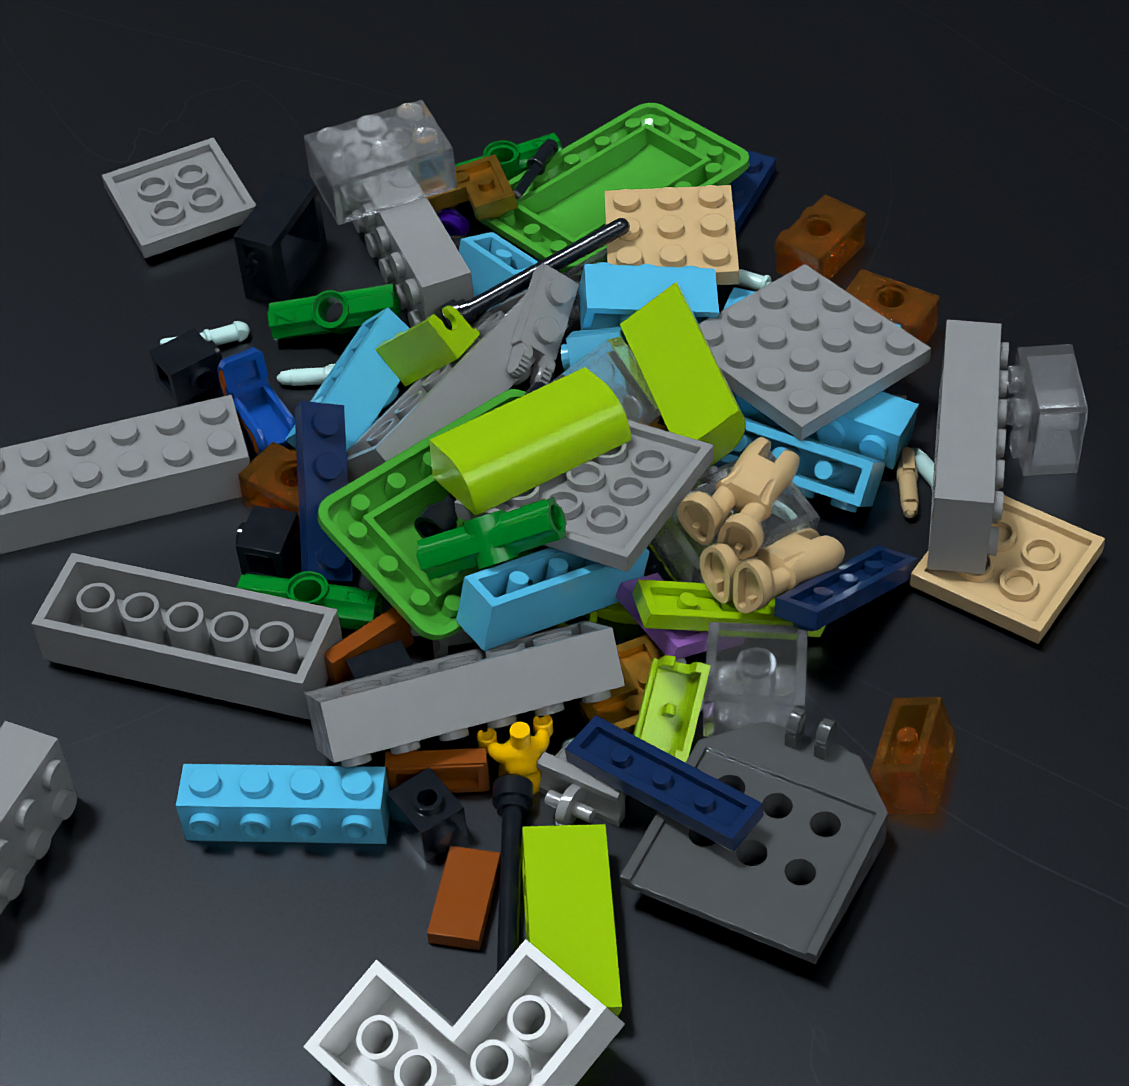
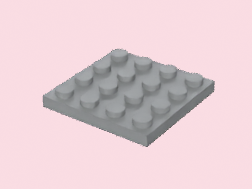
[699,264,931,441]
[454,420,714,572]

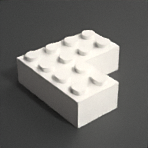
[303,939,625,1086]

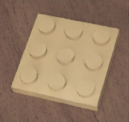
[604,185,739,285]
[910,495,1105,644]

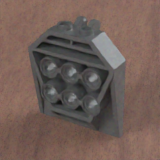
[620,707,888,964]

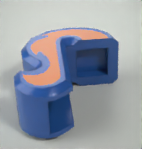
[217,347,295,458]

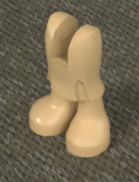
[677,437,800,559]
[700,528,845,614]

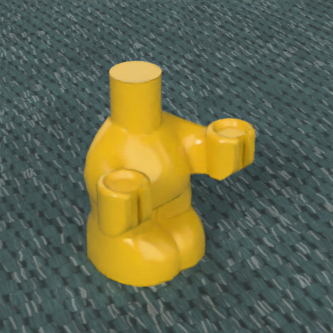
[477,715,553,794]

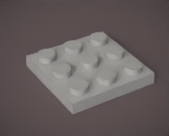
[101,137,256,258]

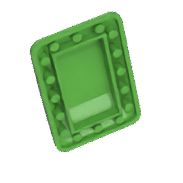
[474,103,750,273]
[317,389,550,640]

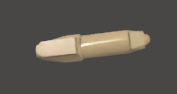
[896,447,919,518]

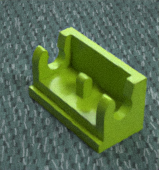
[375,305,481,387]
[633,655,711,763]

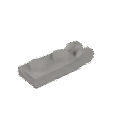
[506,263,579,386]

